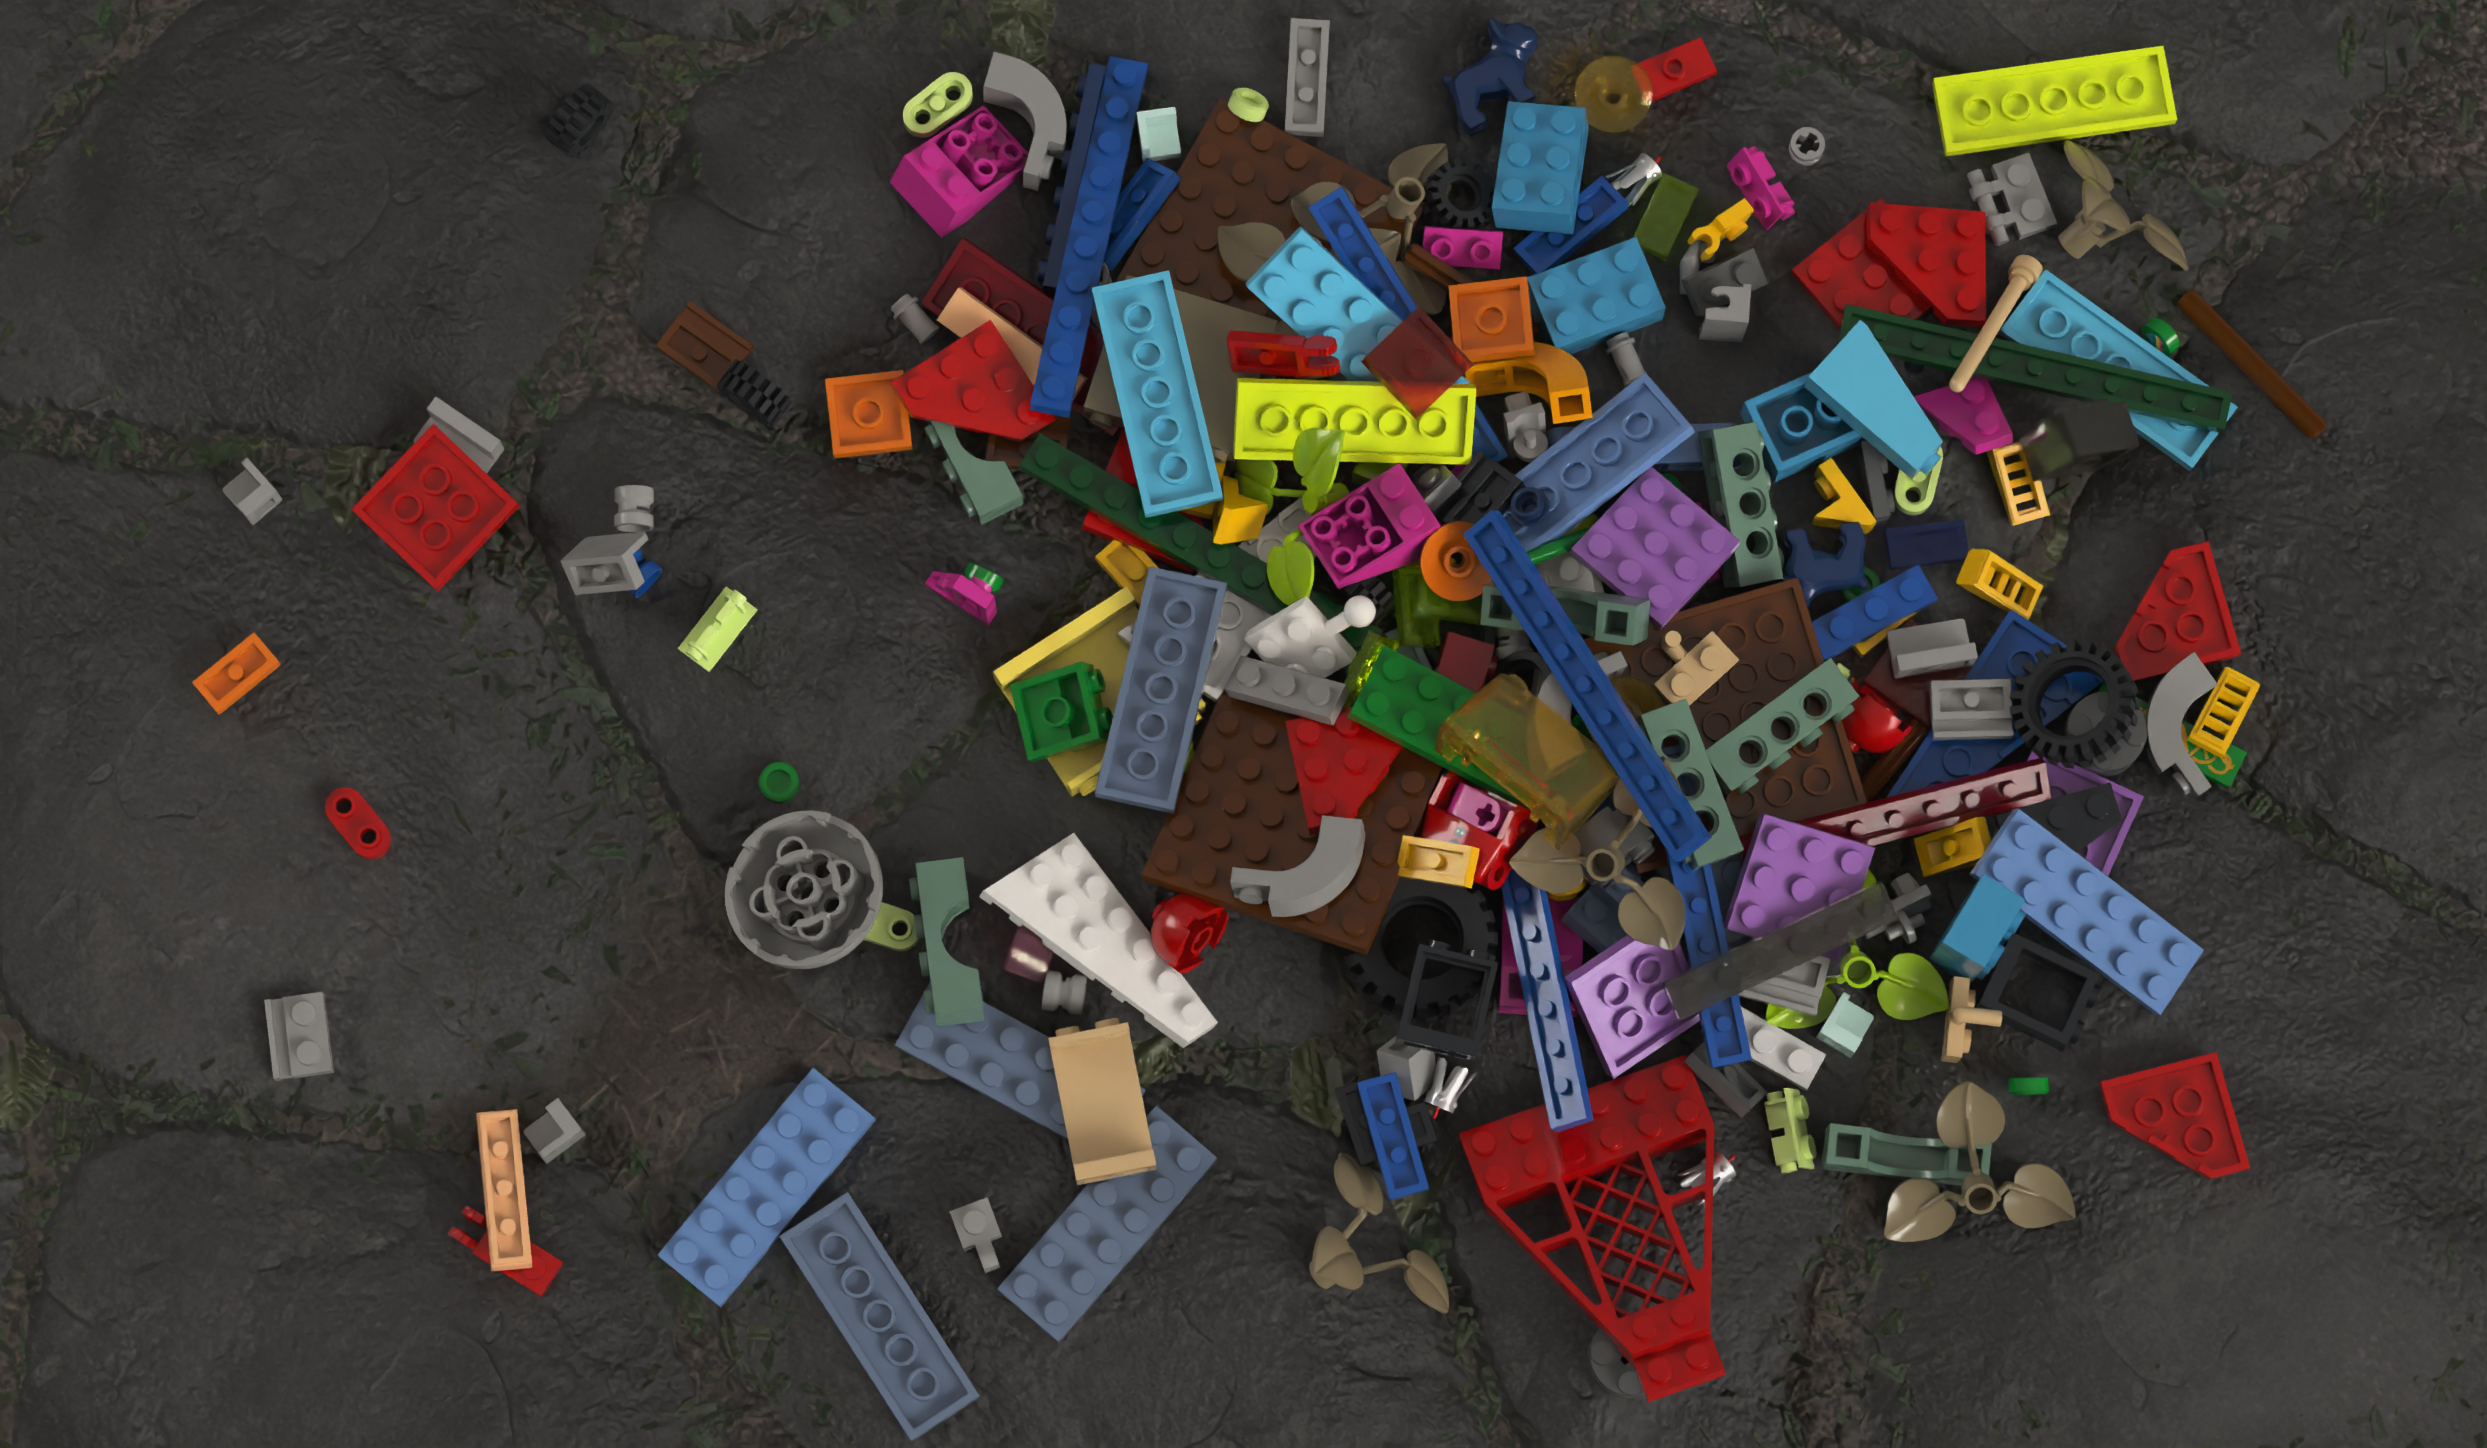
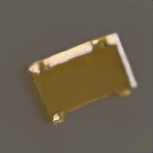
[1434,674,1620,851]

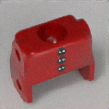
[1418,771,1539,890]

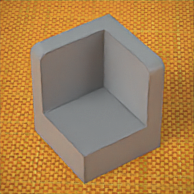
[223,457,283,526]
[1377,1035,1436,1101]
[524,1098,586,1164]

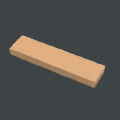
[937,287,1088,400]
[476,1109,532,1272]

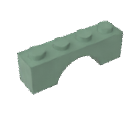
[924,420,1023,525]
[1480,582,1651,646]
[909,857,984,1027]
[1821,1123,1992,1186]

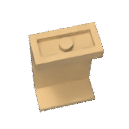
[1048,1018,1157,1185]

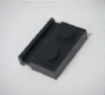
[1430,451,1526,524]

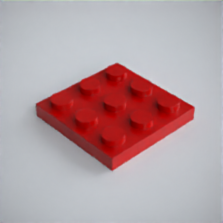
[1790,198,1932,330]
[351,424,520,592]

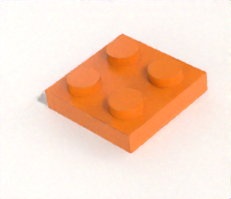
[1448,276,1535,364]
[825,370,913,459]

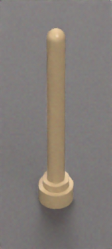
[1949,255,2043,392]

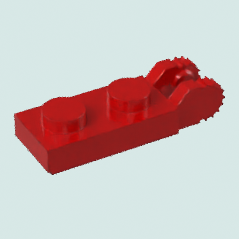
[1226,330,1340,378]
[448,1205,564,1297]

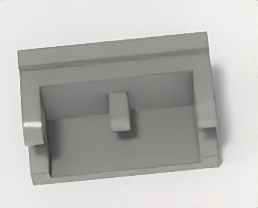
[1699,284,1751,343]

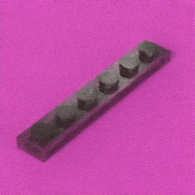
[1662,881,1898,1020]

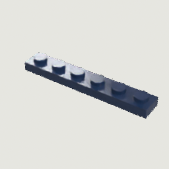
[1037,63,1106,297]

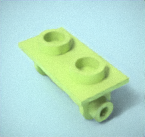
[678,587,758,672]
[1764,1088,1817,1174]

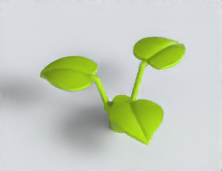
[1234,428,1349,606]
[1765,869,1949,1029]

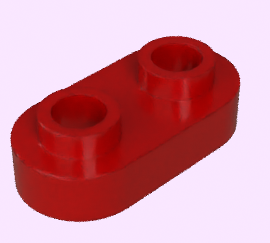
[325,787,392,860]

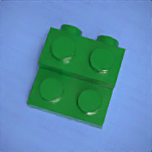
[1010,662,1113,762]

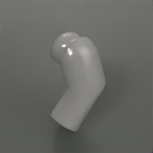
[1680,240,1715,294]

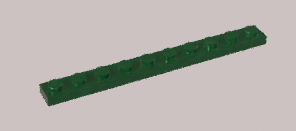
[1836,304,2233,433]
[1019,433,1383,667]

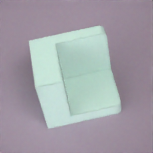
[1137,107,1181,163]
[1816,992,1874,1058]

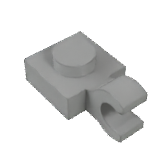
[949,1197,1002,1274]

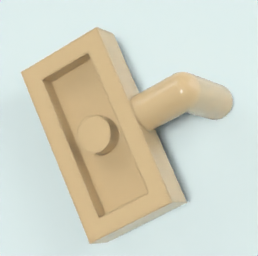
[1652,631,1739,706]
[1941,976,2002,1063]

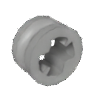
[1789,127,1825,166]

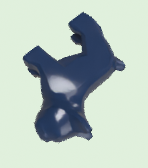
[1443,17,1538,137]
[1768,522,1868,608]

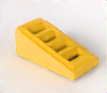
[1987,439,2050,526]
[1956,549,2043,620]
[2187,667,2260,758]

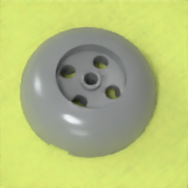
[725,810,883,969]

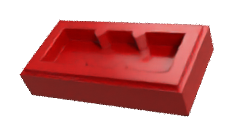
[1630,37,1717,105]

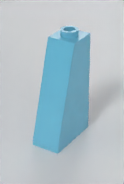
[1804,320,1943,479]

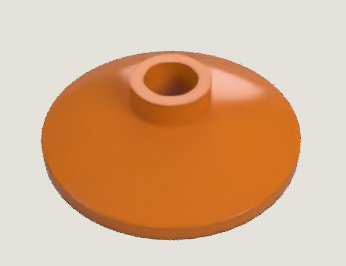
[1420,521,1493,601]

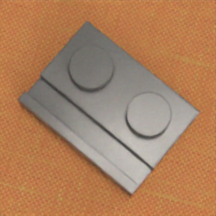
[1929,679,2014,740]
[1737,938,1831,1016]
[264,992,334,1081]

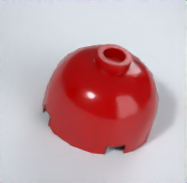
[1842,677,1914,753]
[1151,893,1229,974]

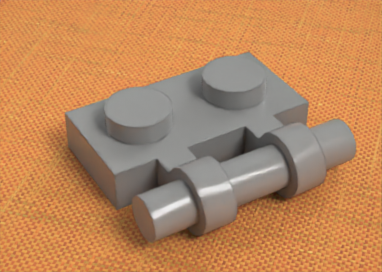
[1967,152,2057,246]

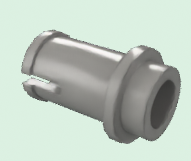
[891,294,940,345]
[1606,332,1647,385]

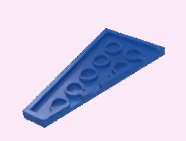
[1886,609,2104,798]

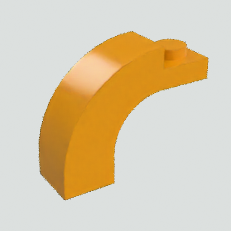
[1463,342,1593,424]

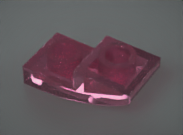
[1003,924,1053,983]

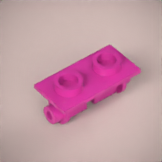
[1726,146,1795,231]
[1423,226,1503,270]

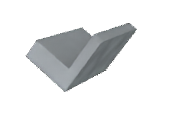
[413,397,504,474]
[561,532,648,595]
[1886,619,1978,678]

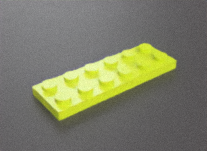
[1932,46,2177,157]
[1233,378,1477,465]

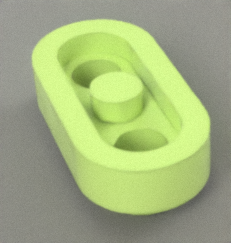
[903,72,973,138]
[1893,446,1943,516]
[864,902,919,951]

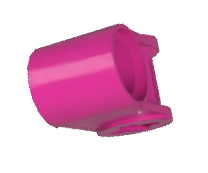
[1446,782,1522,837]

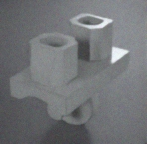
[1503,391,1548,462]
[1861,873,1932,944]

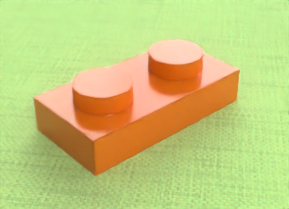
[192,632,281,715]

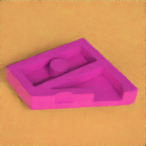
[1914,377,2013,455]
[925,571,997,626]

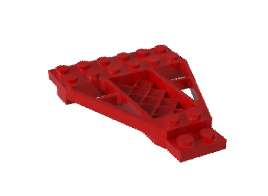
[1458,1055,1725,1402]

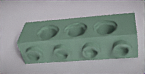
[1697,422,1784,588]
[1706,658,1860,795]
[1636,699,1744,870]

